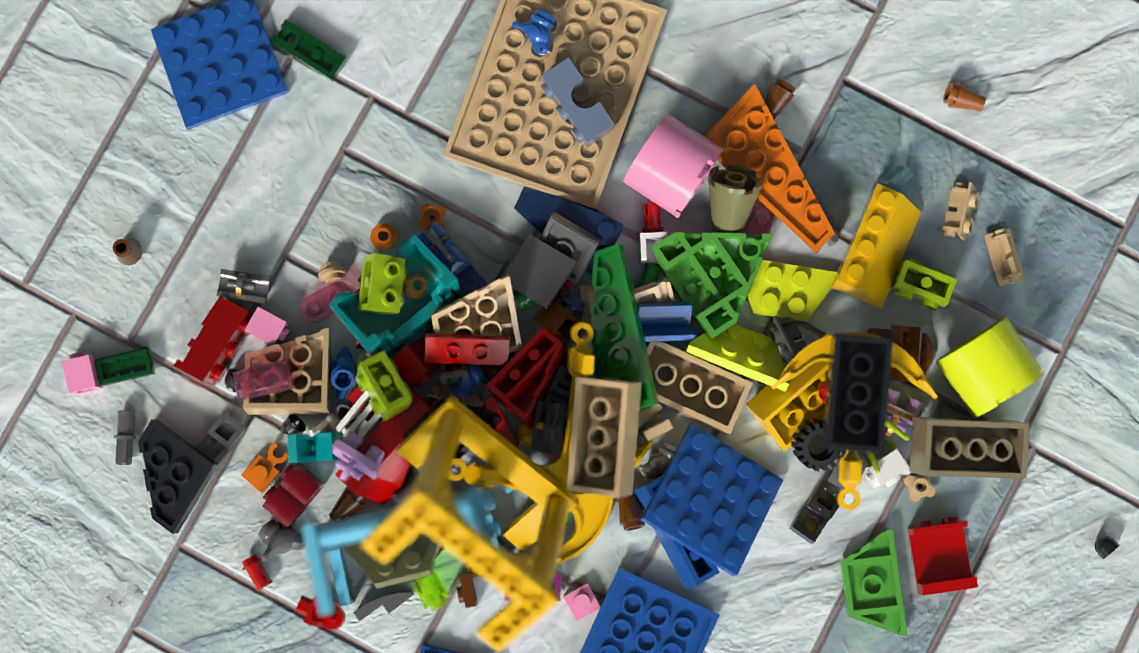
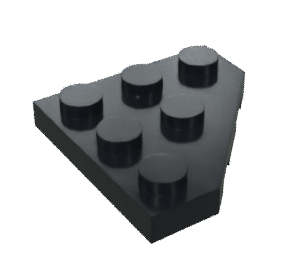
[138,419,219,534]

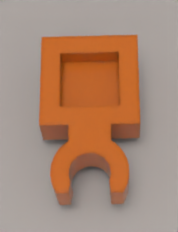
[241,443,289,493]

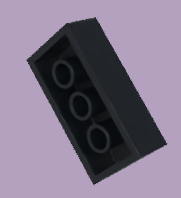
[822,333,893,454]

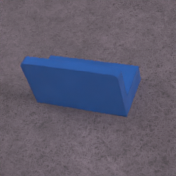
[637,301,696,342]

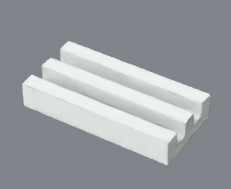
[335,391,382,439]

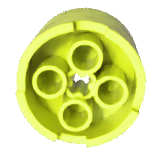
[936,317,1044,418]

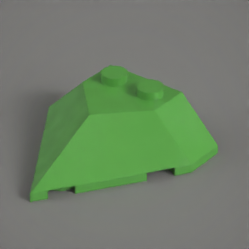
[651,232,773,339]

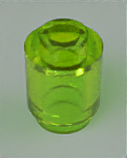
[413,571,449,611]

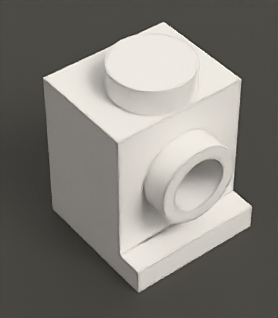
[865,449,911,489]

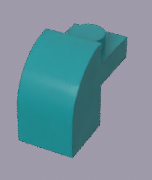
[288,432,344,463]

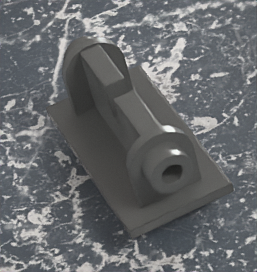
[770,315,807,365]

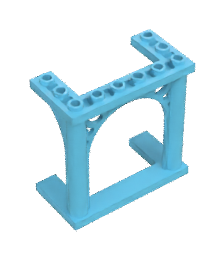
[302,487,506,616]

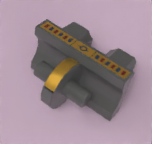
[216,269,271,304]

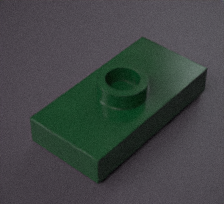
[94,347,156,387]

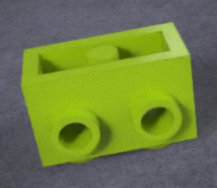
[358,253,407,316]
[890,259,957,310]
[356,351,412,421]

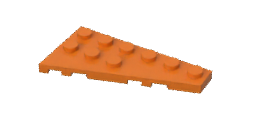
[704,84,835,254]

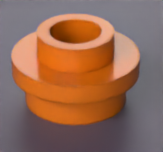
[370,223,398,250]

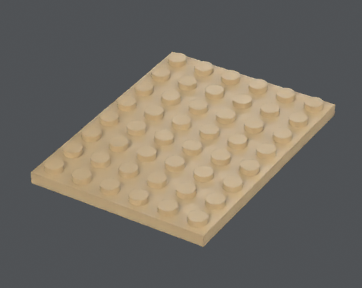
[443,0,667,211]

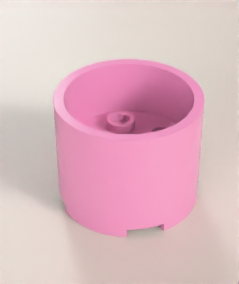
[623,113,724,218]

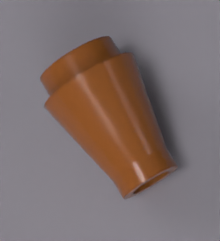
[943,82,986,112]

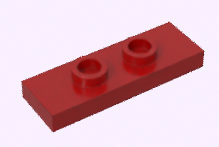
[424,333,510,365]

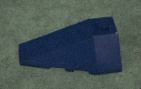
[514,186,624,274]

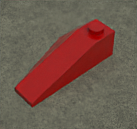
[335,390,432,505]

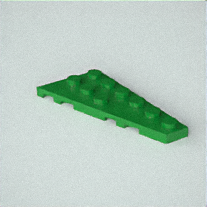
[587,244,659,410]

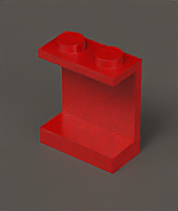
[907,516,979,596]

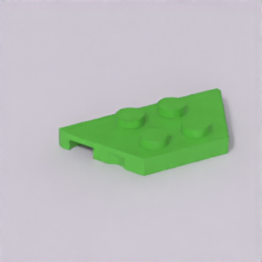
[840,529,908,636]

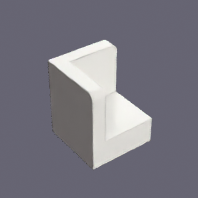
[639,232,668,265]

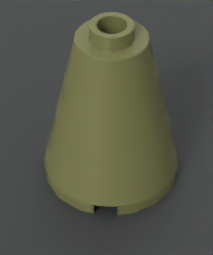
[708,165,763,233]

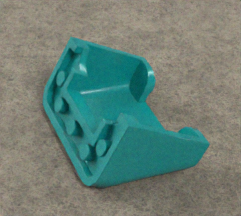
[329,234,463,359]

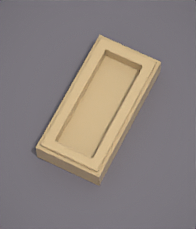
[641,419,673,442]

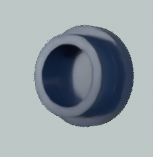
[559,292,586,316]

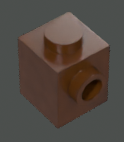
[532,301,580,345]

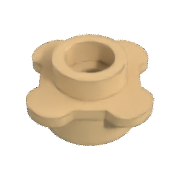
[904,474,936,502]

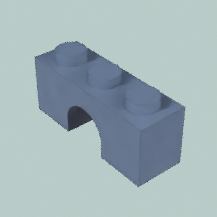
[540,57,615,148]

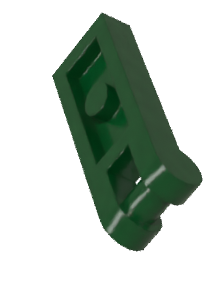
[270,19,347,82]

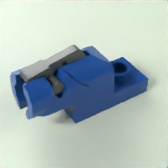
[418,222,488,297]

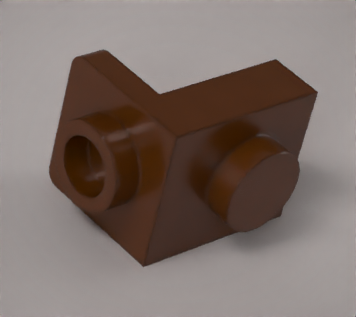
[456,567,482,608]

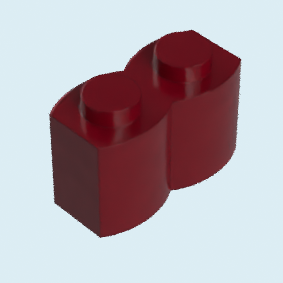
[262,463,325,527]

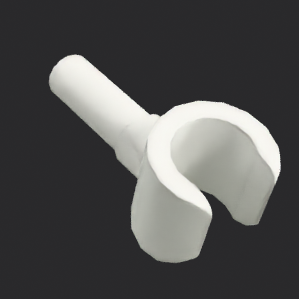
[308,413,341,437]

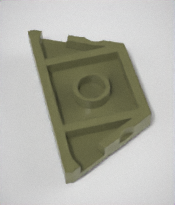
[342,529,441,589]

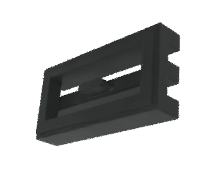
[439,363,469,385]

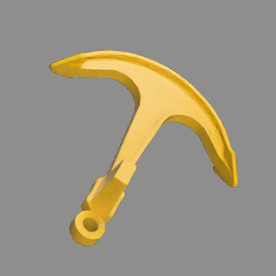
[537,322,654,498]
[771,332,937,510]
[449,459,613,565]

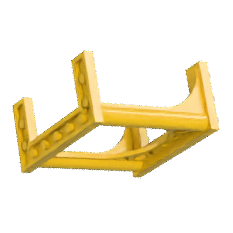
[361,396,579,652]

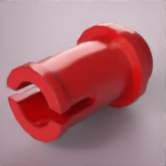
[642,203,664,233]
[242,554,273,591]

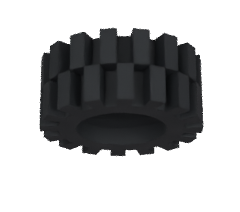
[791,418,845,471]

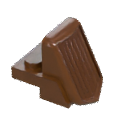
[867,325,936,382]

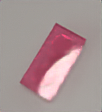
[233,360,295,401]

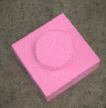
[563,583,600,621]

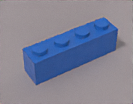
[633,475,720,589]

